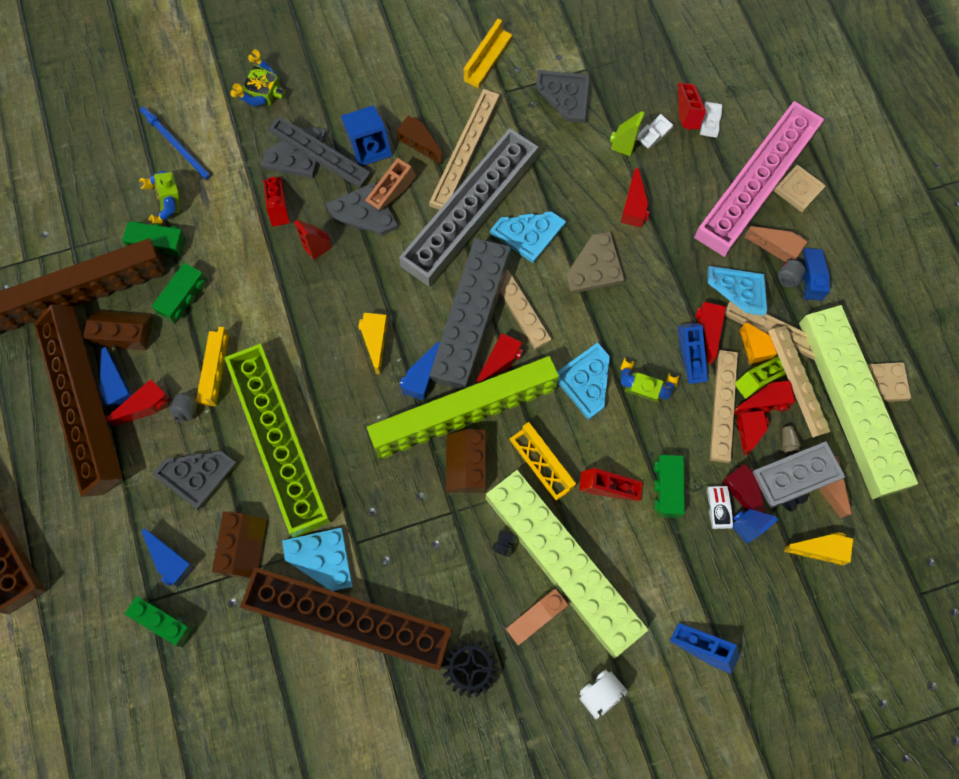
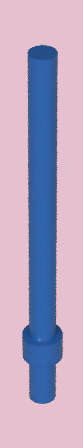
[140,106,211,180]

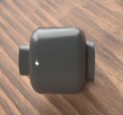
[778,260,806,288]
[169,392,198,422]

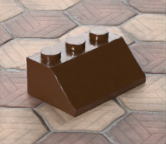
[83,310,153,351]
[446,429,485,493]
[212,511,268,579]

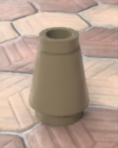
[782,426,802,456]

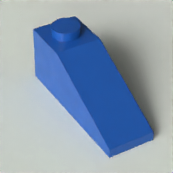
[803,248,830,301]
[677,323,708,384]
[400,342,440,400]
[99,347,132,411]
[732,509,778,544]
[141,528,195,587]
[670,623,740,674]

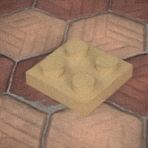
[774,165,826,212]
[867,362,911,402]

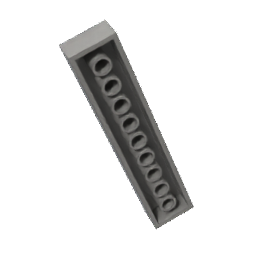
[399,128,538,287]

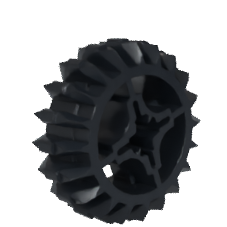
[442,639,499,698]

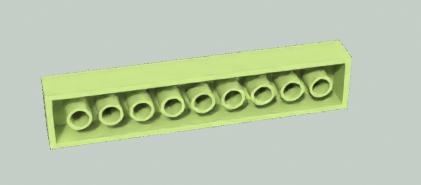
[799,305,918,500]
[486,470,648,659]

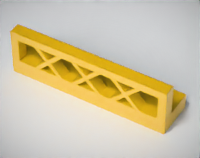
[464,19,512,88]
[196,327,229,406]
[509,422,576,502]

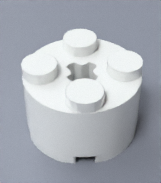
[580,670,628,720]

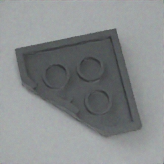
[536,70,589,123]
[261,127,326,178]
[326,183,398,236]
[153,451,237,510]

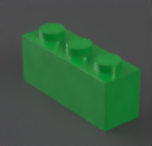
[122,221,186,257]
[151,262,207,324]
[653,455,684,518]
[124,596,194,648]

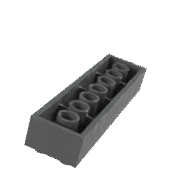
[429,238,512,390]

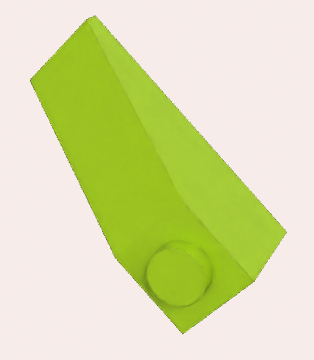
[610,111,645,156]
[734,356,786,399]

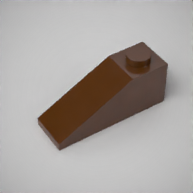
[396,115,443,165]

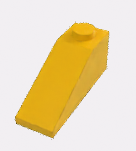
[359,313,388,374]
[784,533,853,566]

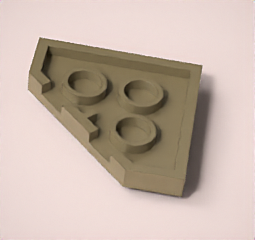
[566,232,624,294]

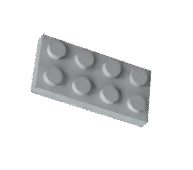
[752,441,845,508]

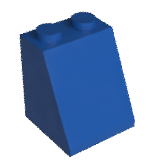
[341,105,392,166]

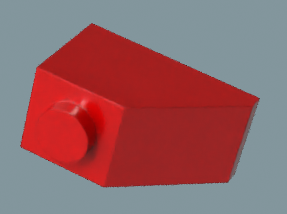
[736,411,769,455]

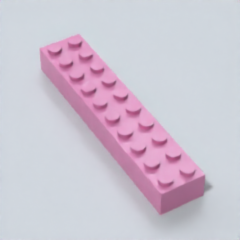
[694,101,824,257]

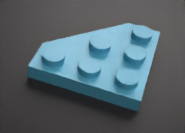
[490,212,566,264]
[707,266,767,316]
[557,343,610,421]
[282,528,353,592]

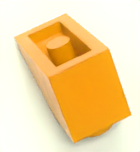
[739,323,777,365]

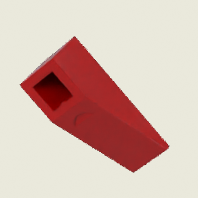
[263,176,290,227]
[734,381,795,415]

